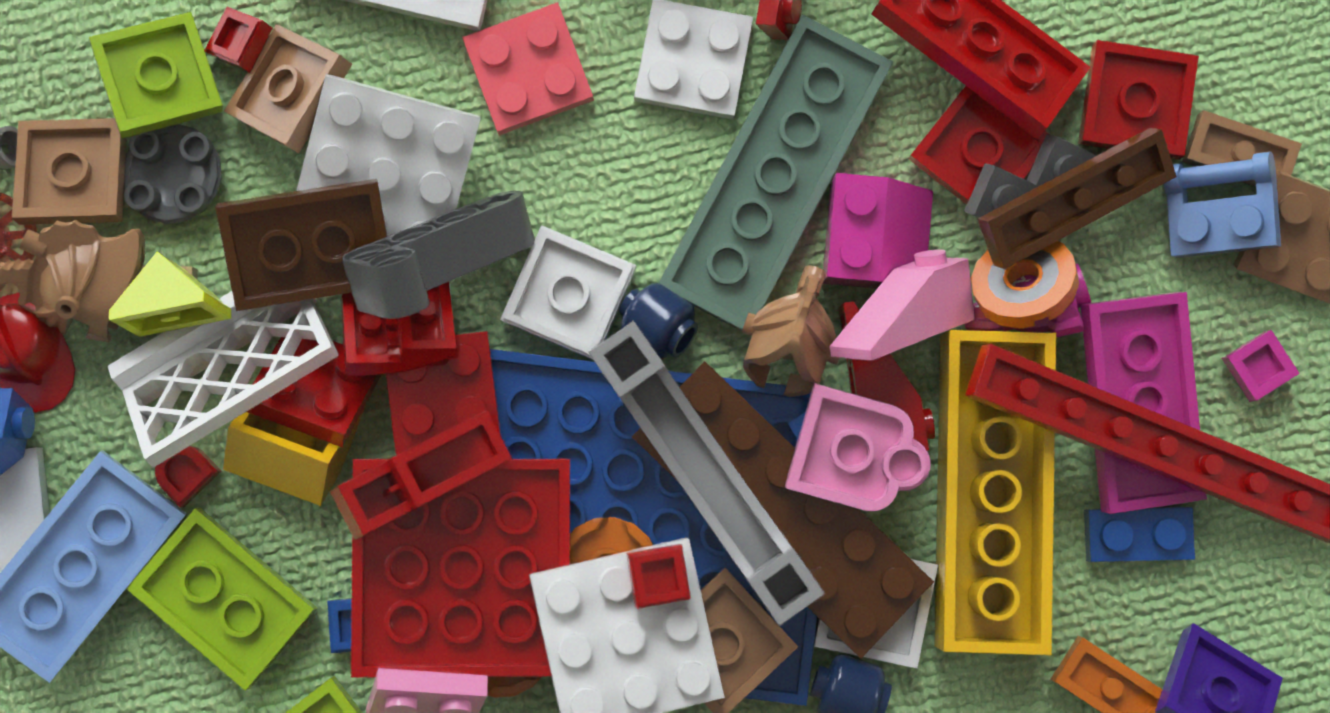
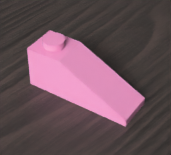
[830,250,975,361]

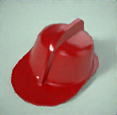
[0,292,76,413]

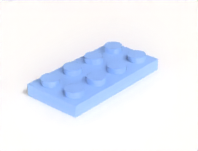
[0,450,187,683]

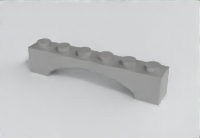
[588,321,825,626]

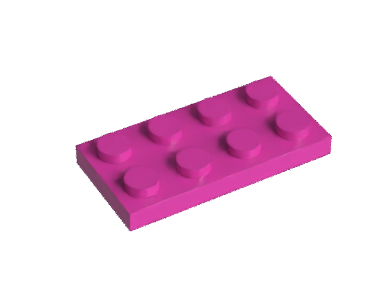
[1080,292,1207,514]

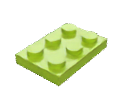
[127,508,318,691]

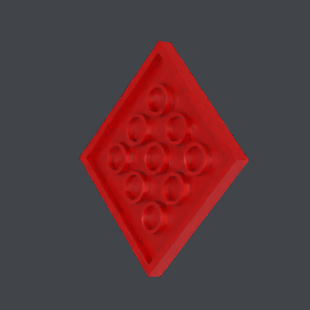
[351,459,570,678]

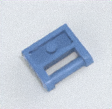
[1164,151,1281,258]

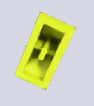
[109,251,231,337]

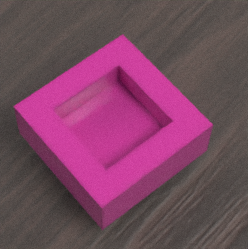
[1222,330,1300,402]

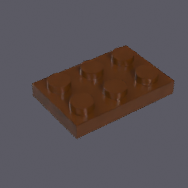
[215,179,387,311]

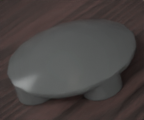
[124,124,222,224]

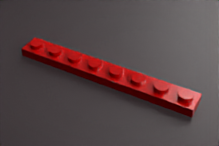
[965,344,1330,543]

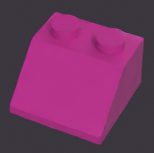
[823,173,933,289]

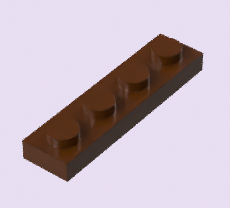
[977,128,1177,269]

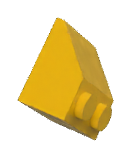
[223,403,367,506]

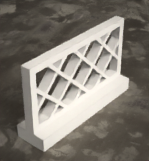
[107,291,339,468]

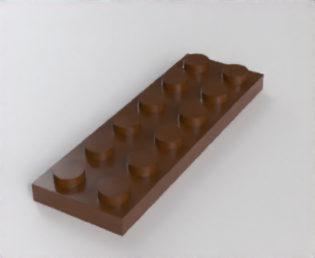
[632,361,934,659]

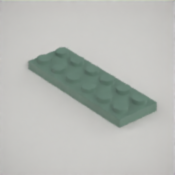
[659,14,893,331]

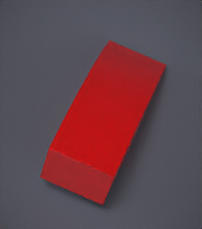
[330,410,512,540]

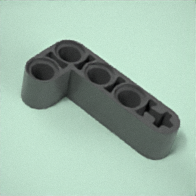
[342,191,535,319]

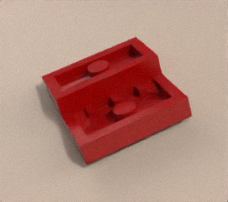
[341,282,456,376]

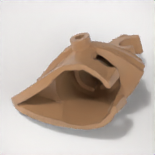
[0,220,145,342]
[742,266,840,397]

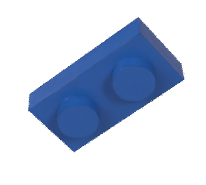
[1084,507,1195,562]

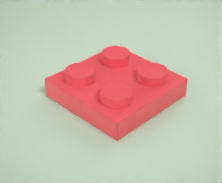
[462,2,594,135]

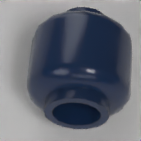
[619,283,698,360]
[810,654,892,713]

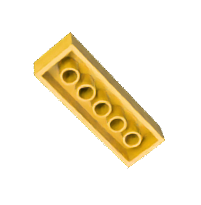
[934,330,1056,655]

